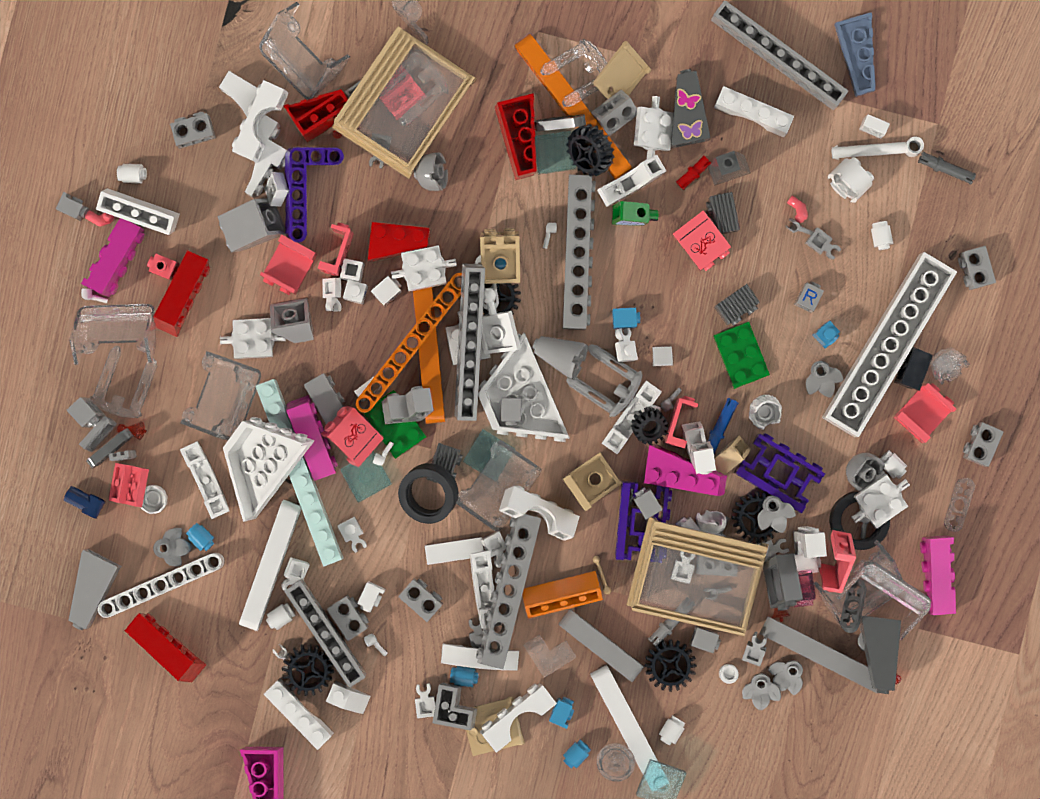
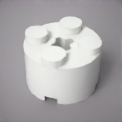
[828,157,874,203]

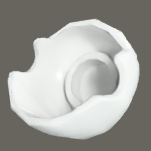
[141,485,168,514]
[696,510,726,534]

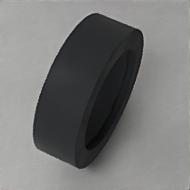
[398,463,459,524]
[829,492,890,550]

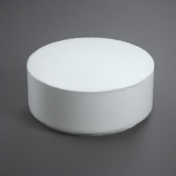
[719,664,739,684]

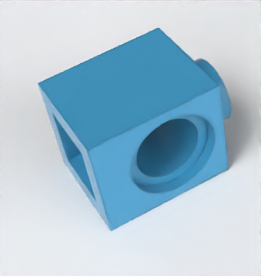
[612,308,640,329]

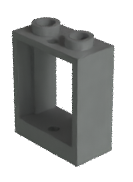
[763,553,803,611]

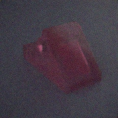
[794,570,816,608]

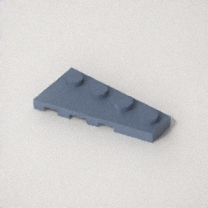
[834,12,875,97]

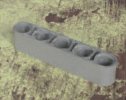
[558,609,644,682]

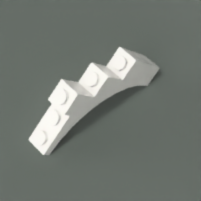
[219,71,287,198]

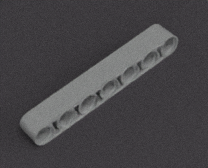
[759,616,878,694]

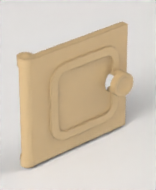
[593,41,651,99]
[466,696,525,756]

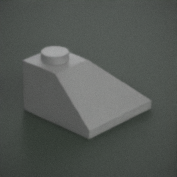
[270,298,314,343]

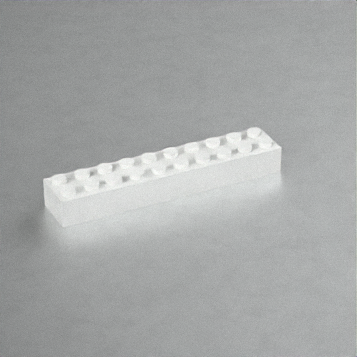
[822,252,957,437]

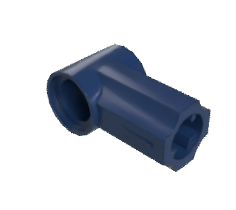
[63,486,106,519]

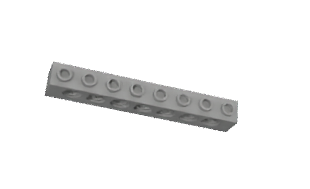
[711,0,848,110]
[563,174,596,330]
[454,264,485,421]
[476,514,541,669]

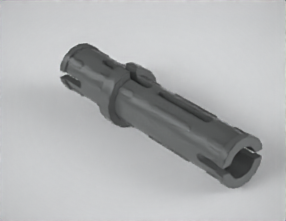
[918,151,976,185]

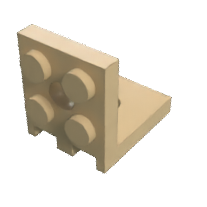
[480,228,520,284]
[562,452,622,511]

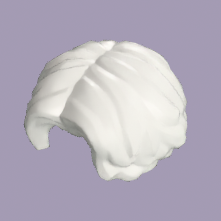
[749,395,782,430]

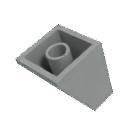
[217,198,286,252]

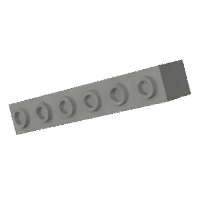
[284,579,366,688]

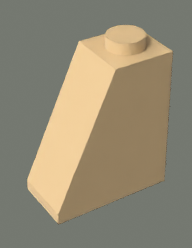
[714,435,752,475]

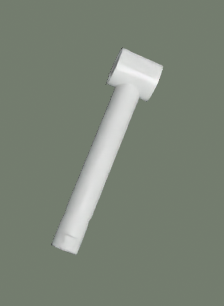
[831,137,924,160]

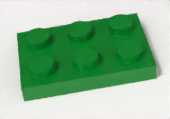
[713,322,770,389]
[363,390,427,459]

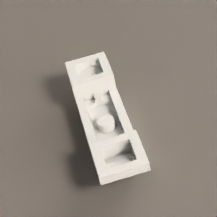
[602,381,662,454]
[180,441,230,519]
[470,550,501,629]
[441,643,519,670]

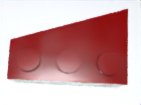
[283,89,348,143]
[368,222,430,262]

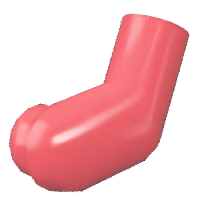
[787,195,808,223]
[85,210,114,227]

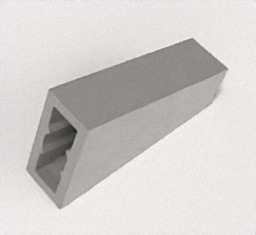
[68,549,122,630]

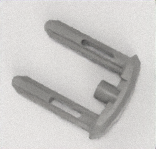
[566,344,643,417]

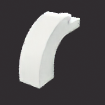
[597,155,666,207]

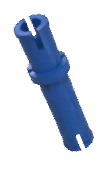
[707,398,739,454]

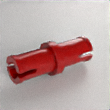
[676,155,711,190]

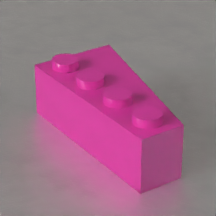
[81,218,145,297]
[286,395,338,481]
[644,444,727,496]
[920,536,956,615]
[240,747,284,799]

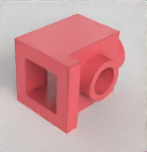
[147,254,180,281]

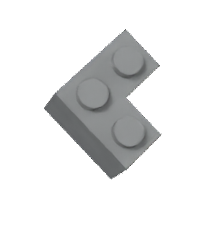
[382,386,434,424]
[432,683,477,730]

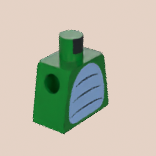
[612,201,659,226]

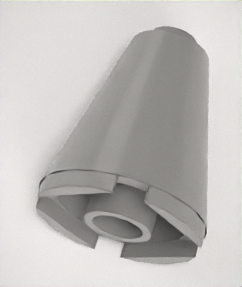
[533,336,588,380]

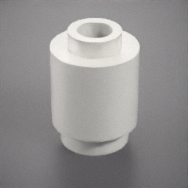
[117,164,147,183]
[871,221,893,250]
[880,450,907,479]
[266,603,296,630]
[659,715,685,745]

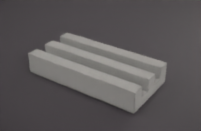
[79,416,117,452]
[109,450,137,461]

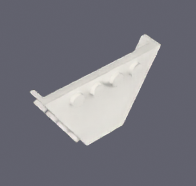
[478,333,570,442]
[223,417,315,522]

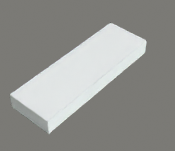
[425,537,484,565]

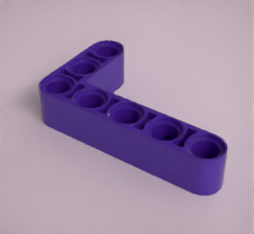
[285,147,344,243]

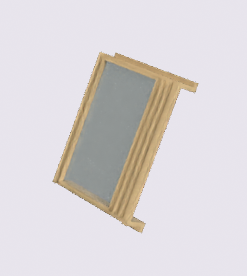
[332,26,476,179]
[626,517,769,636]

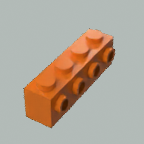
[522,571,603,619]

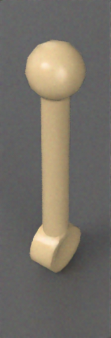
[593,556,611,594]

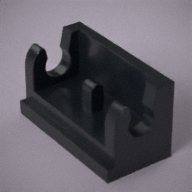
[894,347,933,391]

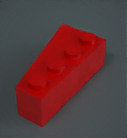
[495,93,537,181]
[153,250,211,337]
[124,613,206,683]

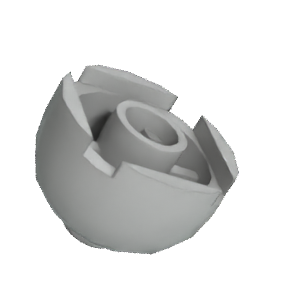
[414,152,448,191]
[846,453,885,491]

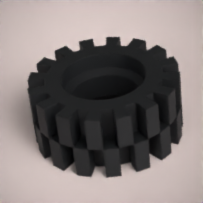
[631,407,668,445]

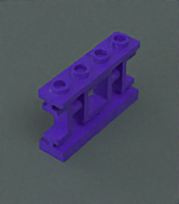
[734,433,825,513]
[615,481,672,563]

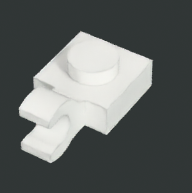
[323,278,341,312]

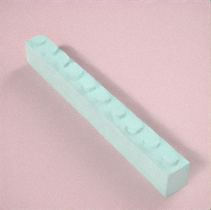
[256,379,344,567]

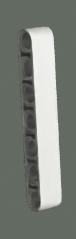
[239,500,301,631]
[98,553,225,618]
[590,665,669,791]

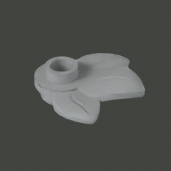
[806,361,843,398]
[757,496,796,533]
[153,528,192,566]
[768,660,803,695]
[742,673,781,710]

